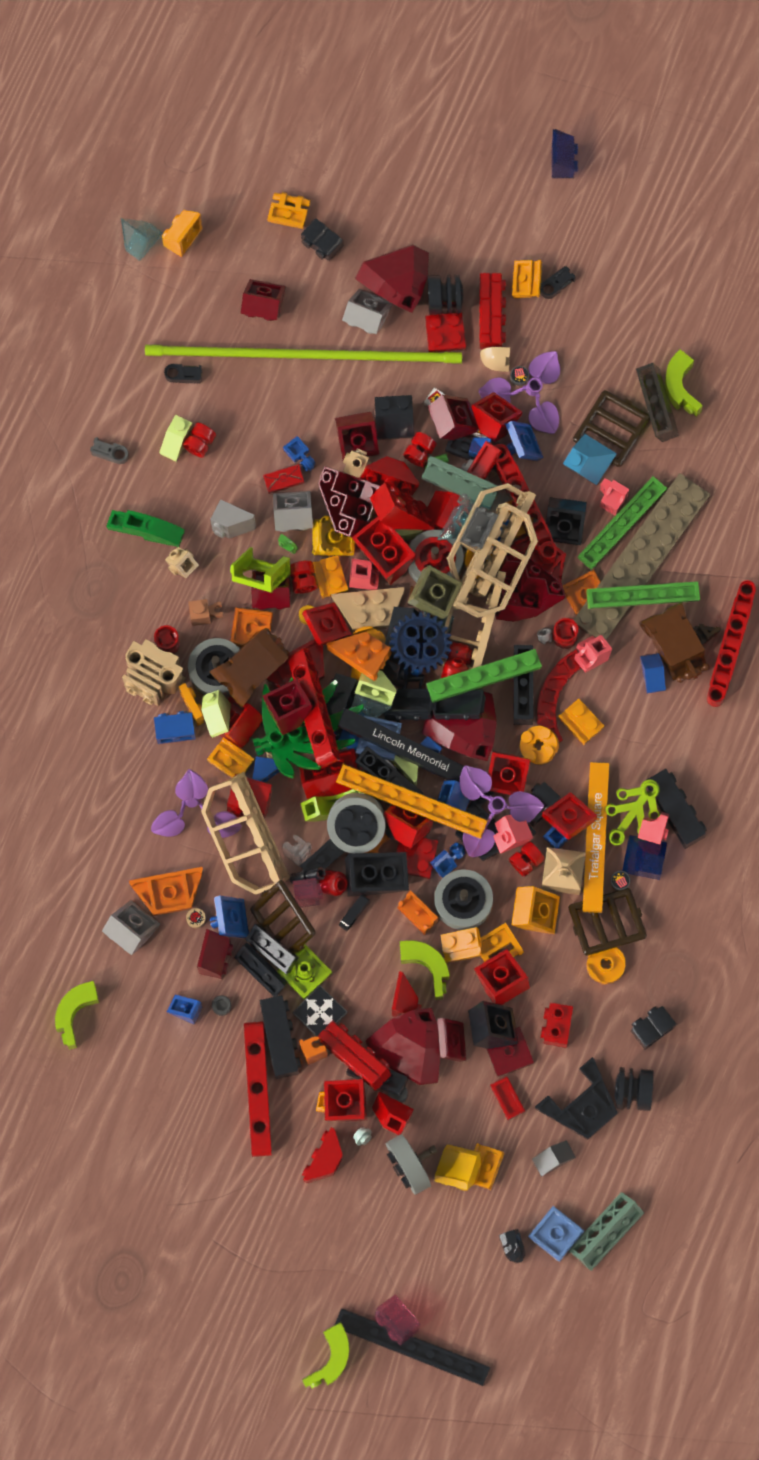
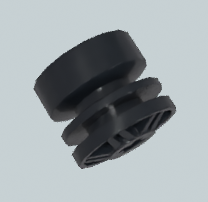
[428,274,463,315]
[614,1067,654,1111]

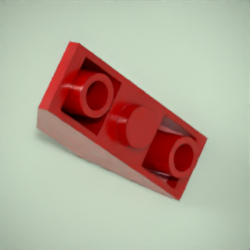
[360,456,419,495]
[302,1127,343,1184]

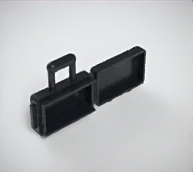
[383,674,486,721]

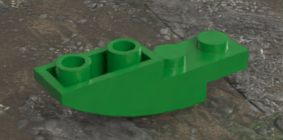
[106,510,185,547]

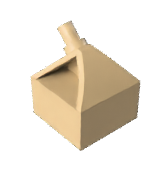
[541,847,586,895]

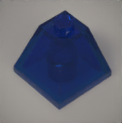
[622,835,667,880]

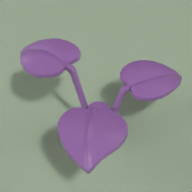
[479,351,560,434]
[460,765,544,857]
[151,769,242,838]

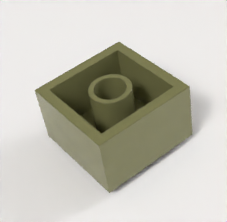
[407,565,463,620]

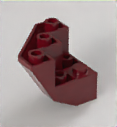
[355,244,429,313]
[318,466,381,537]
[493,548,566,622]
[421,691,497,761]
[366,1008,440,1085]

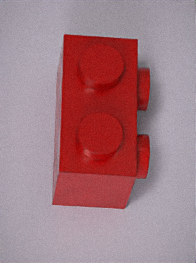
[540,1002,573,1048]

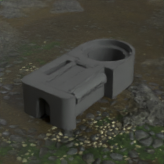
[90,437,129,464]

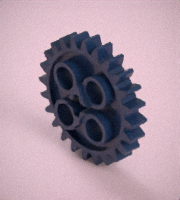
[389,612,452,674]

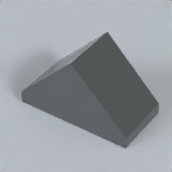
[532,1140,576,1177]

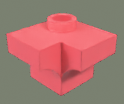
[600,478,629,516]
[349,558,379,590]
[574,635,612,673]
[638,812,669,844]
[493,815,533,854]

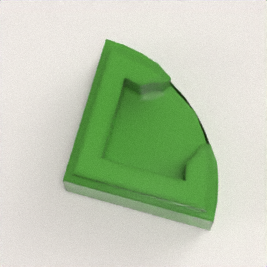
[278,534,298,554]

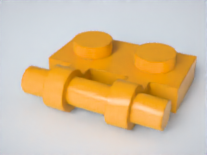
[267,192,311,229]

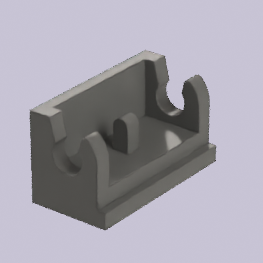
[460,507,498,550]

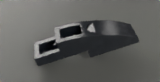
[355,746,424,794]

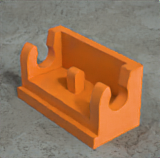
[397,890,438,935]
[299,1036,328,1065]

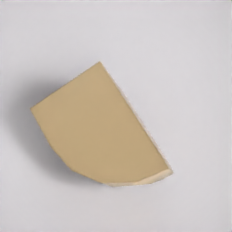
[480,347,510,372]

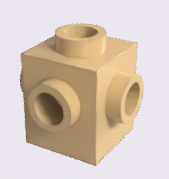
[343,448,371,479]
[165,547,199,578]

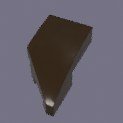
[693,624,721,646]

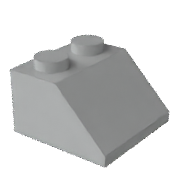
[342,288,392,334]
[273,491,313,532]
[210,499,256,539]
[102,900,160,955]

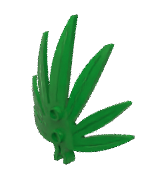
[253,678,364,778]

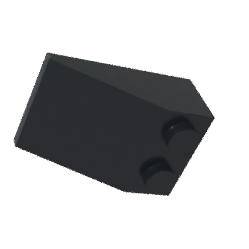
[345,852,409,896]

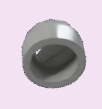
[537,628,553,644]

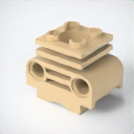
[122,639,186,706]

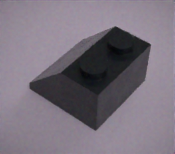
[374,395,414,440]
[546,497,587,545]
[468,1001,519,1049]

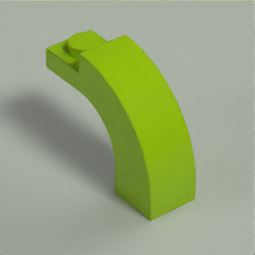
[665,349,703,417]
[301,789,364,822]
[400,941,449,1000]
[55,981,99,1050]
[302,1322,349,1389]

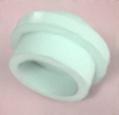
[353,1127,372,1146]

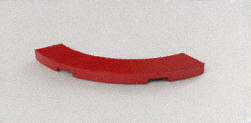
[537,649,582,745]

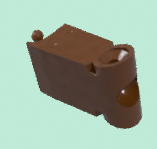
[639,602,710,683]
[209,628,289,707]

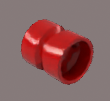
[183,422,217,458]
[403,432,437,467]
[290,560,318,594]
[553,618,578,649]
[154,625,180,654]
[508,841,545,877]

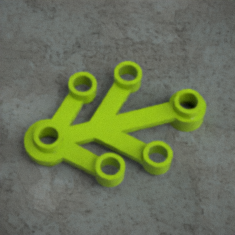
[605,779,660,845]

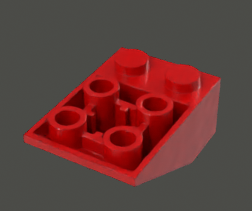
[370,482,435,530]

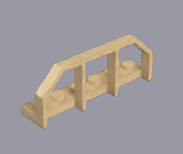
[447,483,536,597]
[451,503,538,618]
[442,570,506,670]
[201,772,290,895]

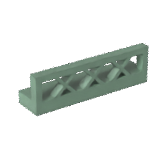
[422,456,499,510]
[569,1192,644,1271]

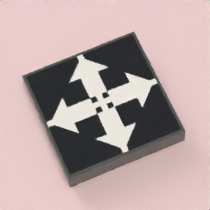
[292,985,348,1037]

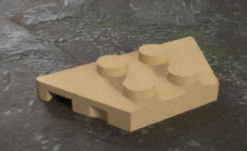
[331,587,404,631]

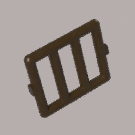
[573,390,650,467]
[250,880,316,954]
[568,888,647,956]

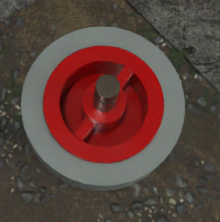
[408,530,463,583]

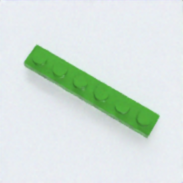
[578,476,667,570]
[586,582,700,609]
[426,649,542,703]

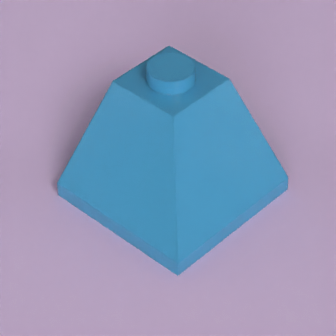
[563,434,617,485]

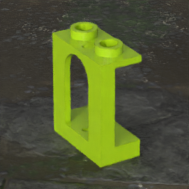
[230,547,290,592]

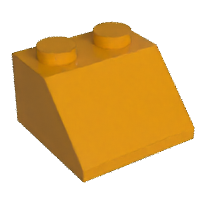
[162,210,203,257]
[511,886,560,934]

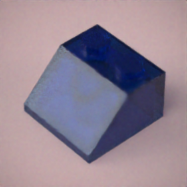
[552,129,578,178]

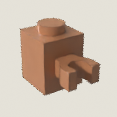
[188,599,223,626]

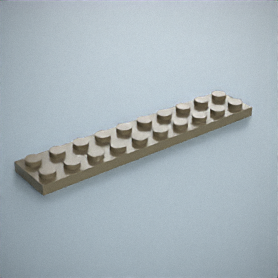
[574,473,711,640]

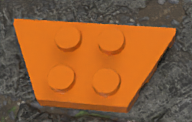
[326,632,392,681]
[129,867,203,916]

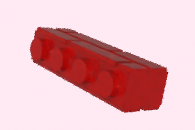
[479,273,506,350]
[318,1021,391,1090]

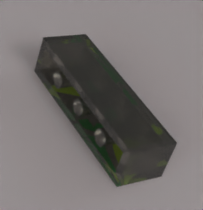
[636,362,679,442]

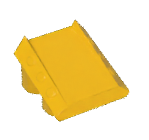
[312,516,354,556]
[434,1144,481,1191]

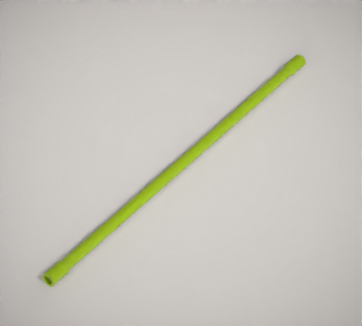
[145,345,462,364]

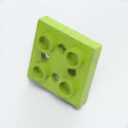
[277,944,333,1000]

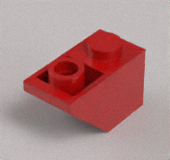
[372,1091,414,1135]

